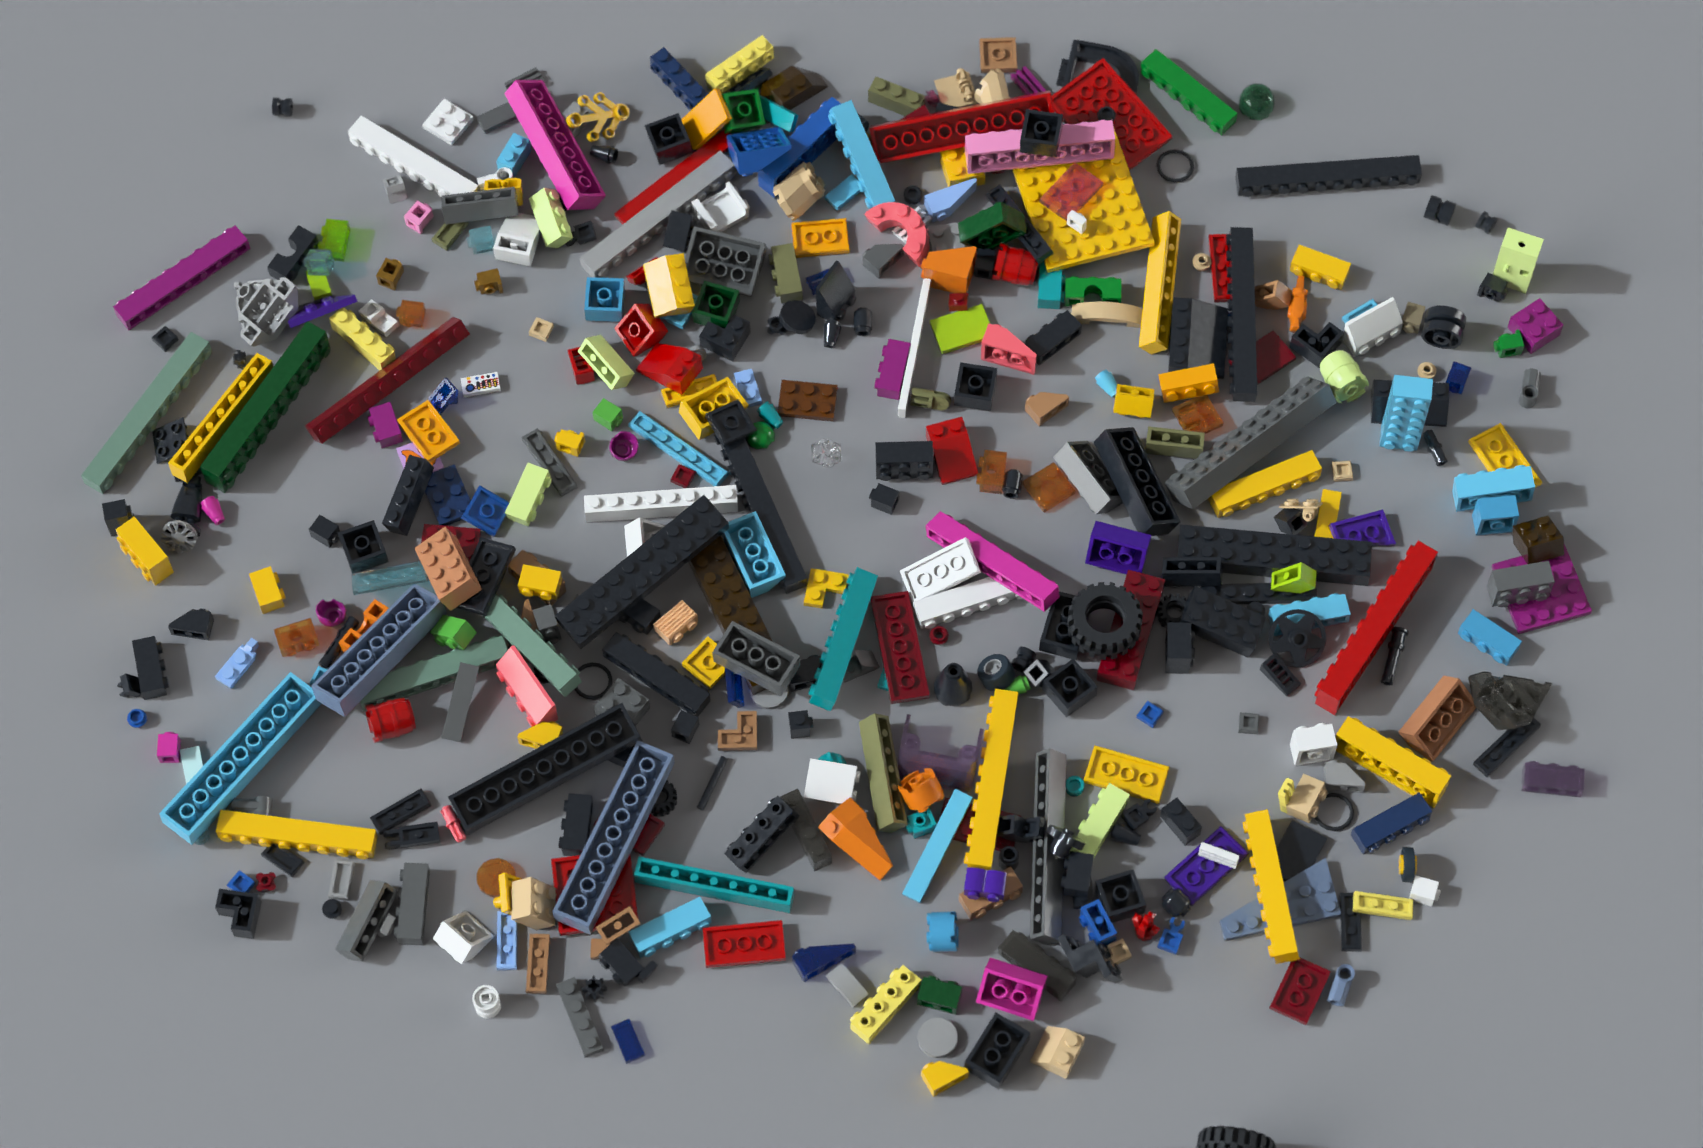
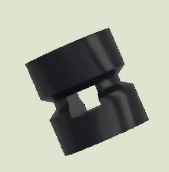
[1424,195,1456,226]

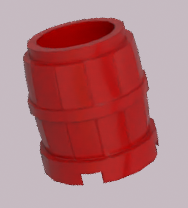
[992,243,1038,286]
[365,698,416,743]

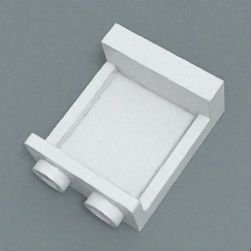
[691,182,750,233]
[804,758,861,804]

